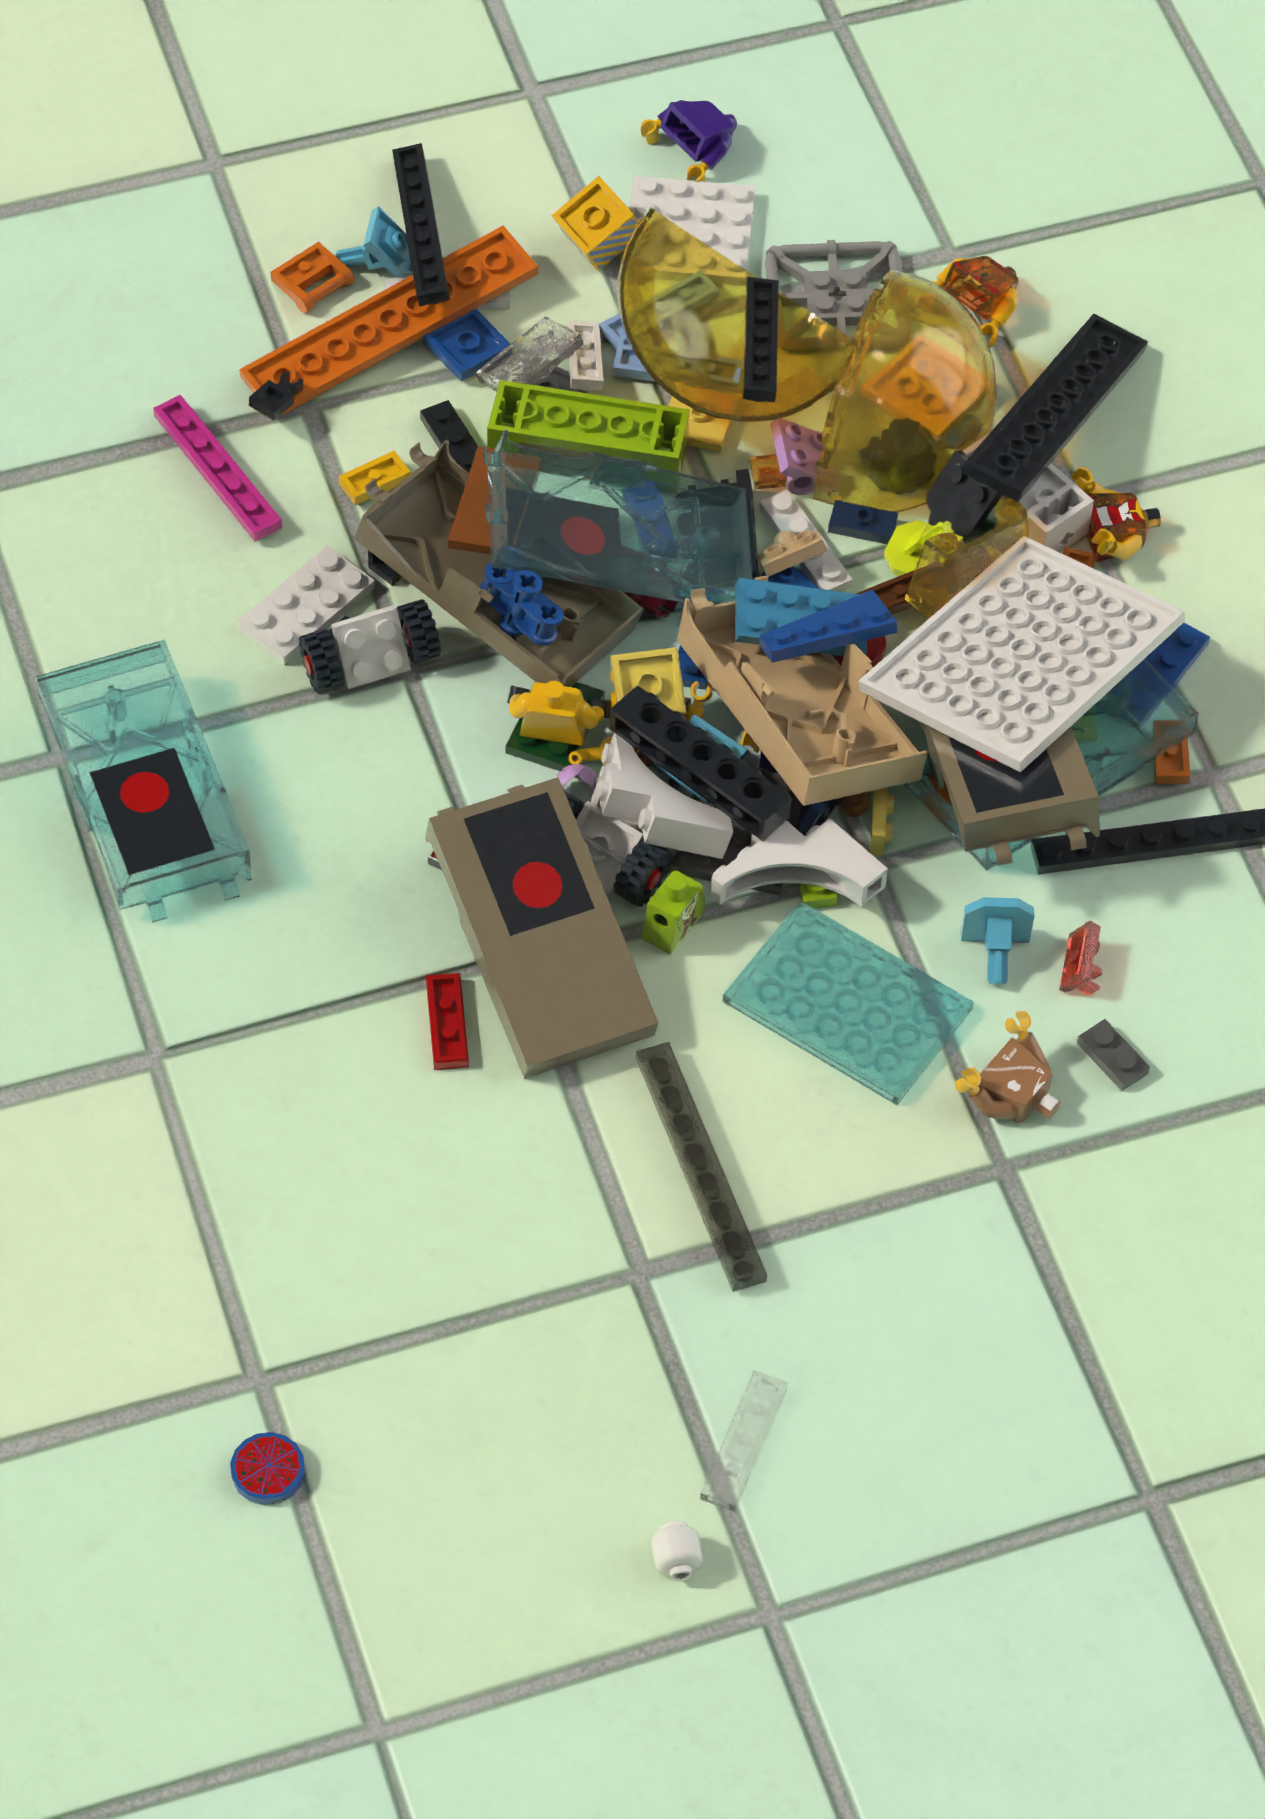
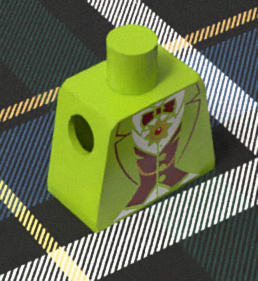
[642,870,706,955]

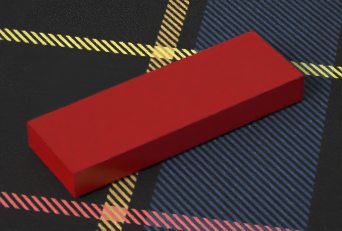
[426,973,469,1070]

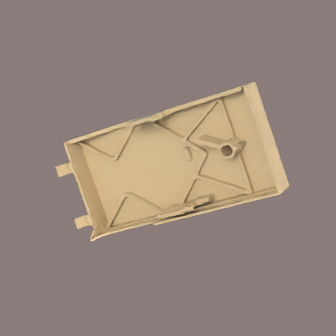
[677,576,928,806]

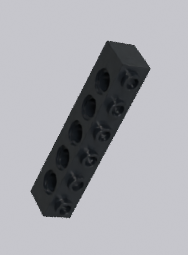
[610,685,792,841]

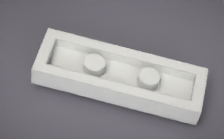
[566,321,604,391]

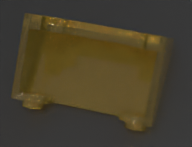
[905,497,1029,619]

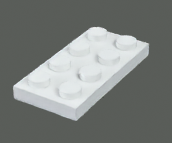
[236,545,375,665]

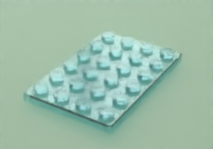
[722,901,974,1105]

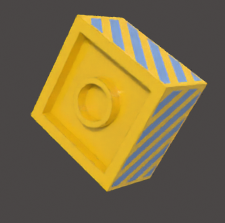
[551,176,645,272]

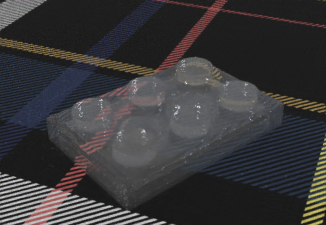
[475,316,585,392]

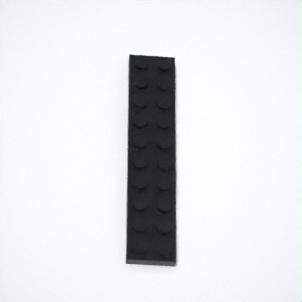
[961,313,1148,502]

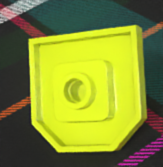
[884,520,963,576]

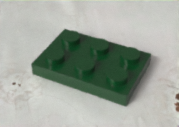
[505,682,605,772]

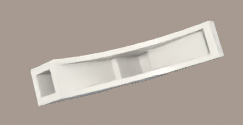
[596,733,733,859]
[710,818,888,907]

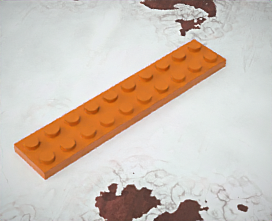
[239,225,538,417]

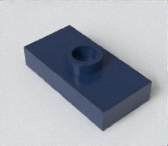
[828,500,898,545]

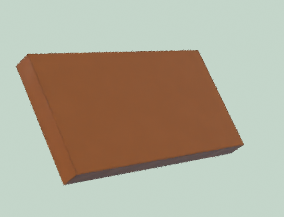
[448,446,542,556]

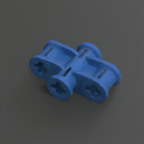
[480,561,564,646]

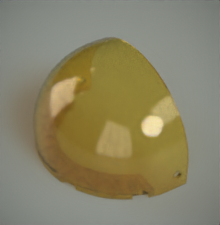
[617,207,866,422]
[813,270,997,512]

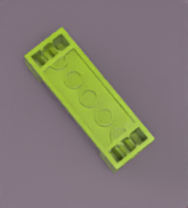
[487,380,690,491]

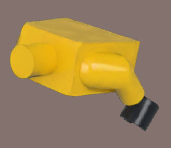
[507,681,611,746]

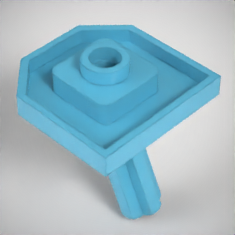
[336,206,413,278]
[961,897,1035,985]

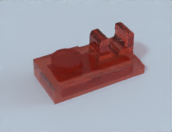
[1059,921,1103,995]

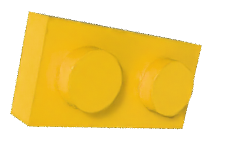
[339,450,411,506]

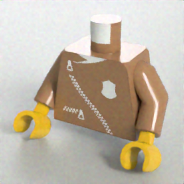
[955,1011,1061,1123]

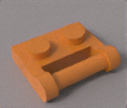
[270,242,355,313]

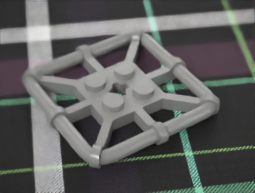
[765,240,911,353]

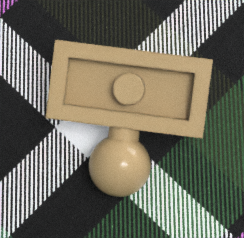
[757,530,827,577]

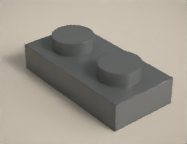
[1077,1019,1150,1091]

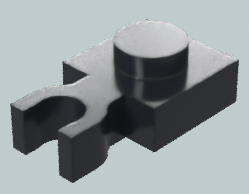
[248,371,304,421]

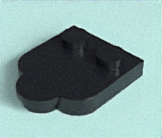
[926,451,1002,536]

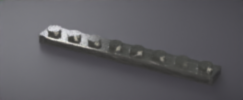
[636,1042,767,1292]

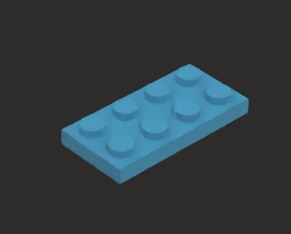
[735,578,867,656]

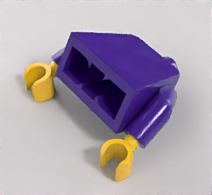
[640,100,737,182]

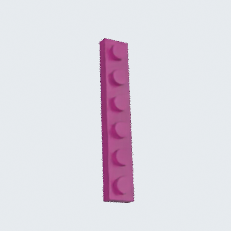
[153,394,282,542]

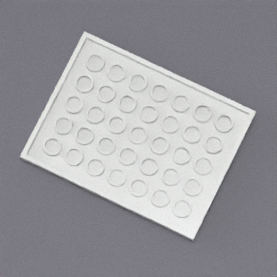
[858,536,1185,772]

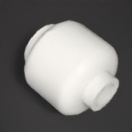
[651,1521,703,1581]

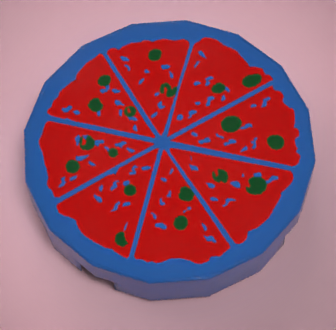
[230,1432,305,1505]

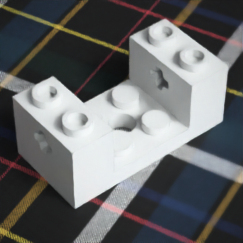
[963,433,1094,553]

